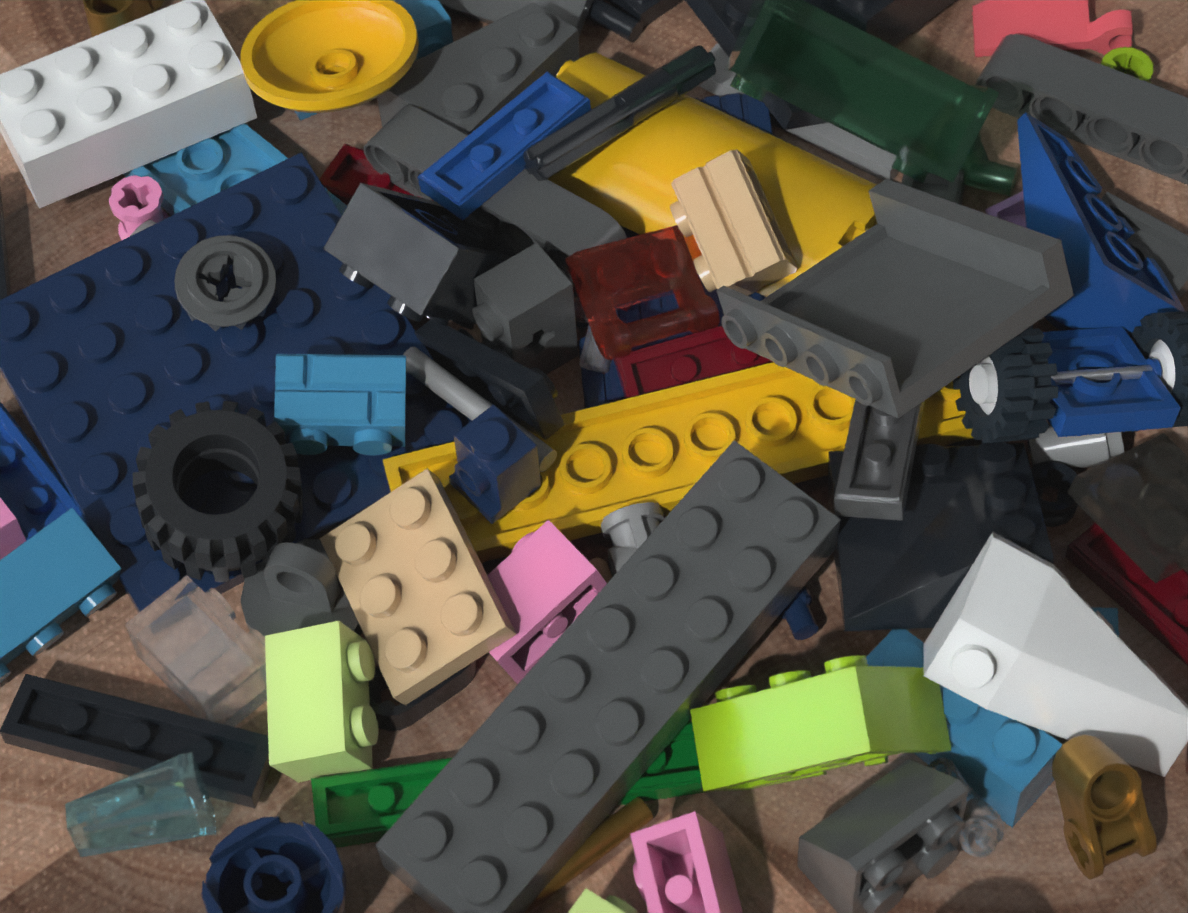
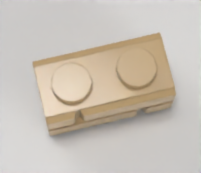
[670,150,798,296]

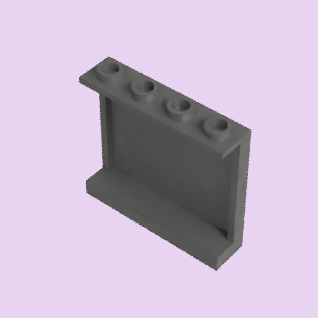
[716,179,1074,419]

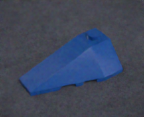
[1017,112,1185,333]

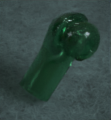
[944,125,1019,197]

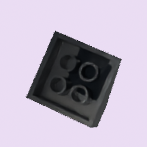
[828,442,1054,631]

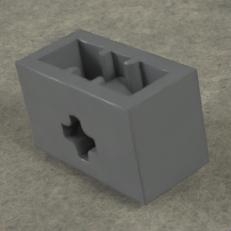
[472,243,578,375]

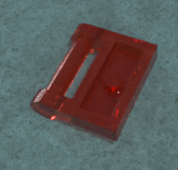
[565,225,719,360]

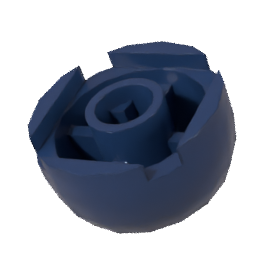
[201,817,347,913]

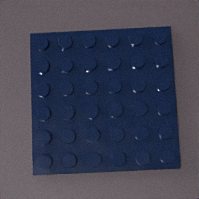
[0,152,472,632]

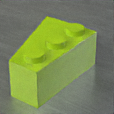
[690,655,952,792]

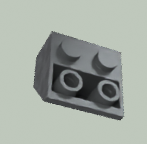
[797,759,968,913]

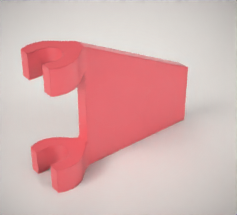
[972,0,1133,57]

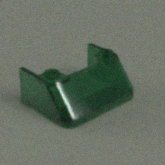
[724,0,999,183]

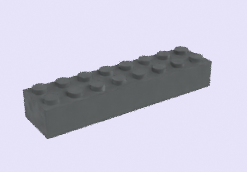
[376,440,841,913]

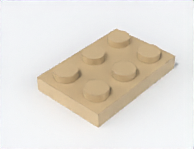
[320,468,516,705]

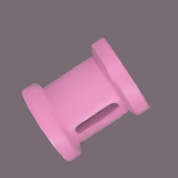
[109,175,169,240]

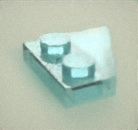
[65,752,217,857]

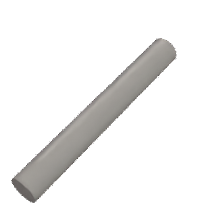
[403,347,557,472]

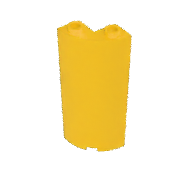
[548,52,877,297]

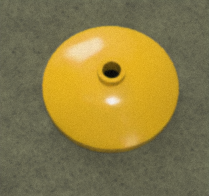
[240,0,419,113]

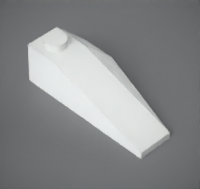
[924,532,1188,777]

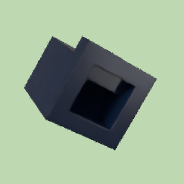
[449,404,541,524]

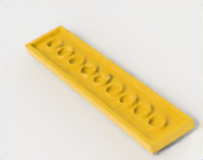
[382,362,973,563]

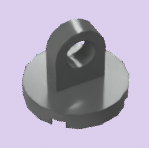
[241,539,363,651]

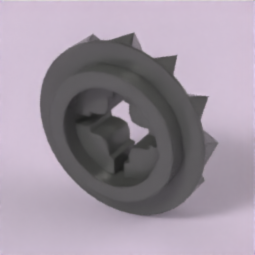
[175,235,276,332]

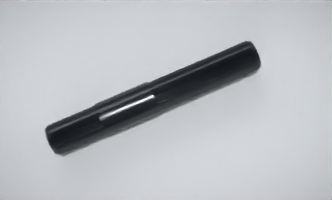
[523,45,716,181]

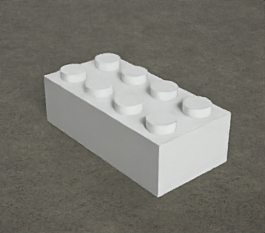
[0,0,257,209]

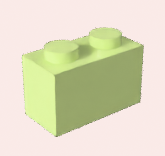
[265,621,378,783]

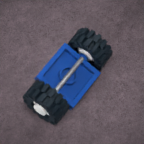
[953,311,1188,443]

